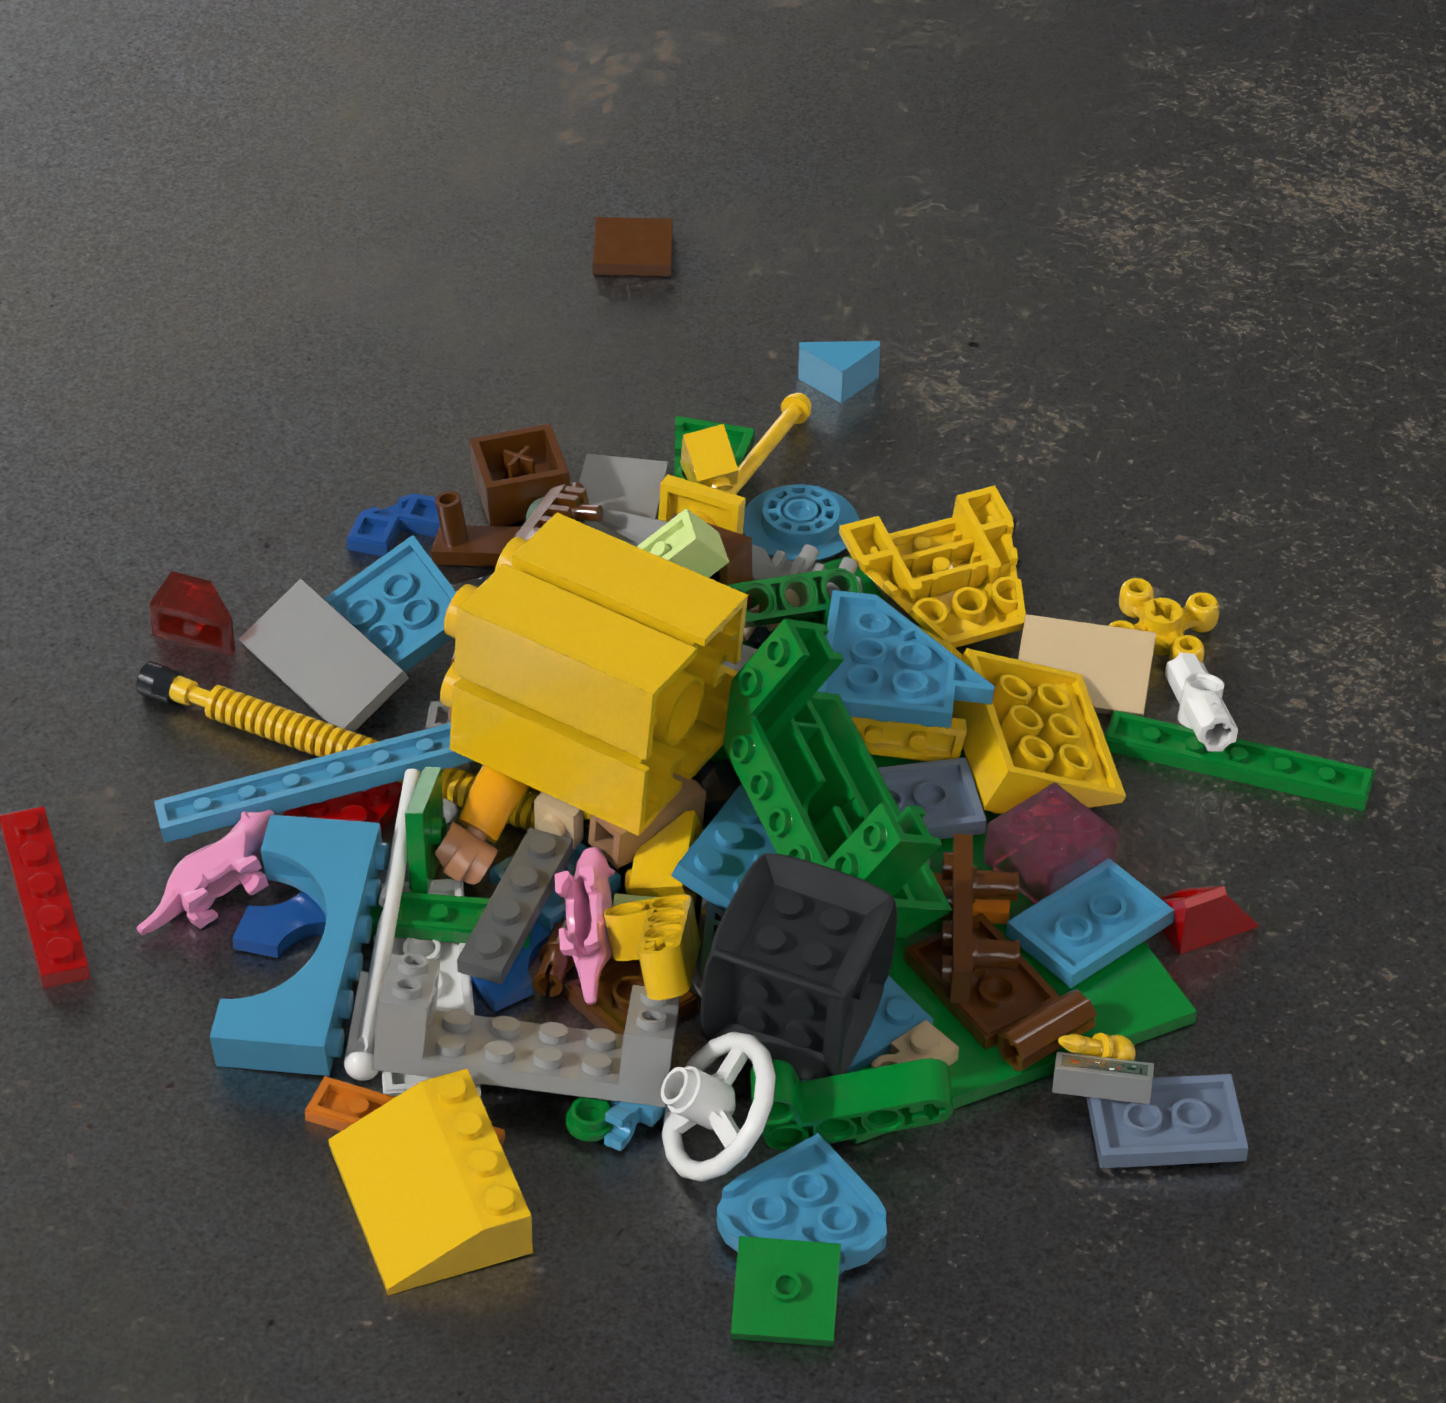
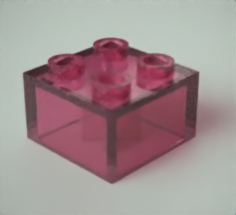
[984,782,1119,904]

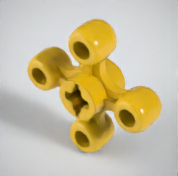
[1108,578,1219,663]

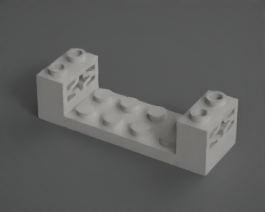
[373,953,680,1107]

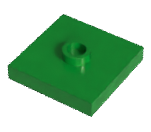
[405,767,446,894]
[731,1236,841,1347]

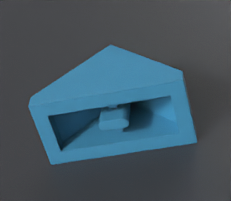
[798,341,880,403]

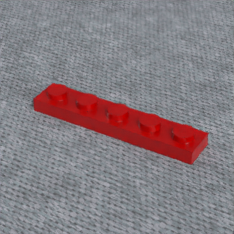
[0,806,90,989]

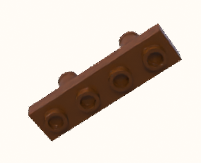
[941,833,1020,1004]

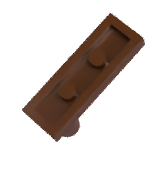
[430,491,521,567]

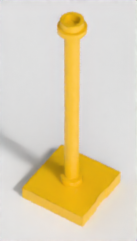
[658,393,812,534]

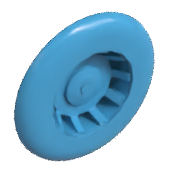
[743,484,859,562]

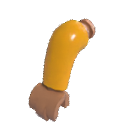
[435,765,530,885]

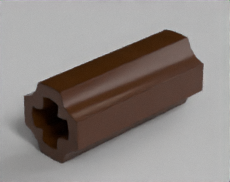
[997,990,1097,1071]

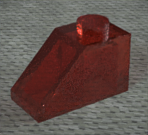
[149,571,235,656]

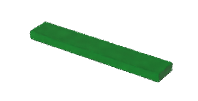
[1104,710,1375,811]

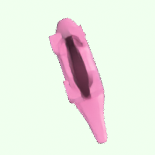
[137,809,275,935]
[555,847,615,1005]

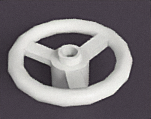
[661,1032,776,1182]

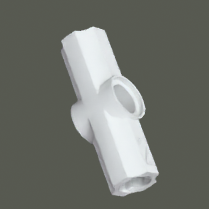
[1165,653,1238,752]

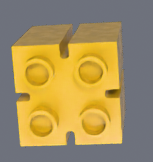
[440,513,748,836]

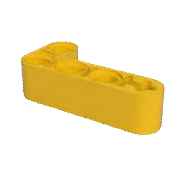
[603,894,701,1000]

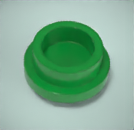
[566,1097,613,1141]

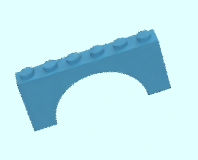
[210,815,390,1076]

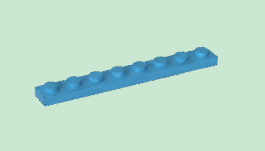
[154,723,474,843]

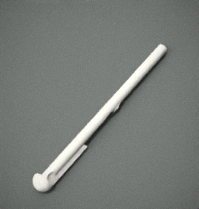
[344,769,421,1081]

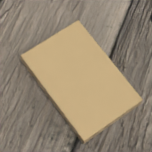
[1018,614,1156,717]

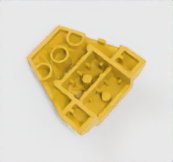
[839,485,1026,648]

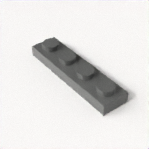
[457,827,573,985]

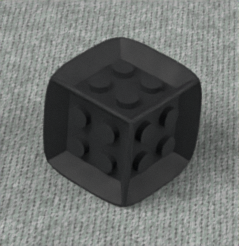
[701,853,897,1081]

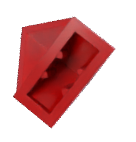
[1159,886,1260,955]

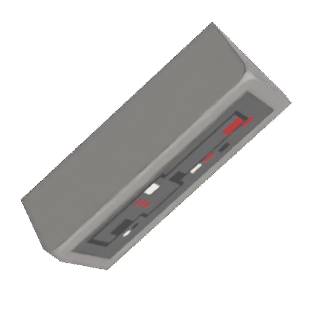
[1052,1052,1154,1105]

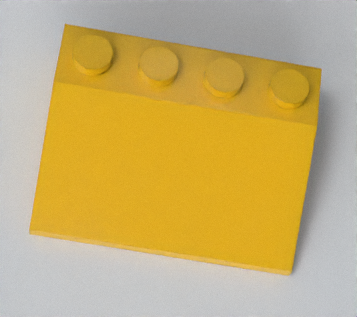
[952,648,1126,818]
[328,1068,533,1296]

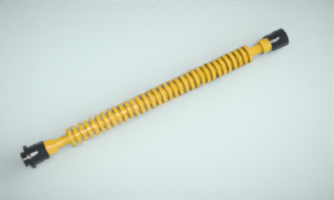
[136,661,612,865]

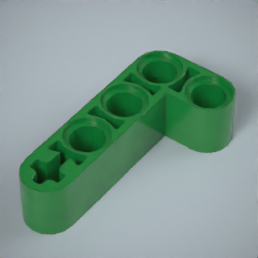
[726,568,861,628]
[750,1058,953,1151]

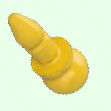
[1058,1033,1136,1061]

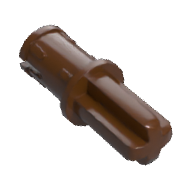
[532,918,575,997]

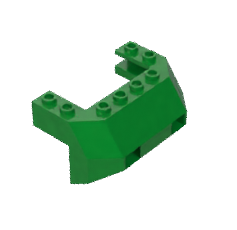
[723,618,953,938]

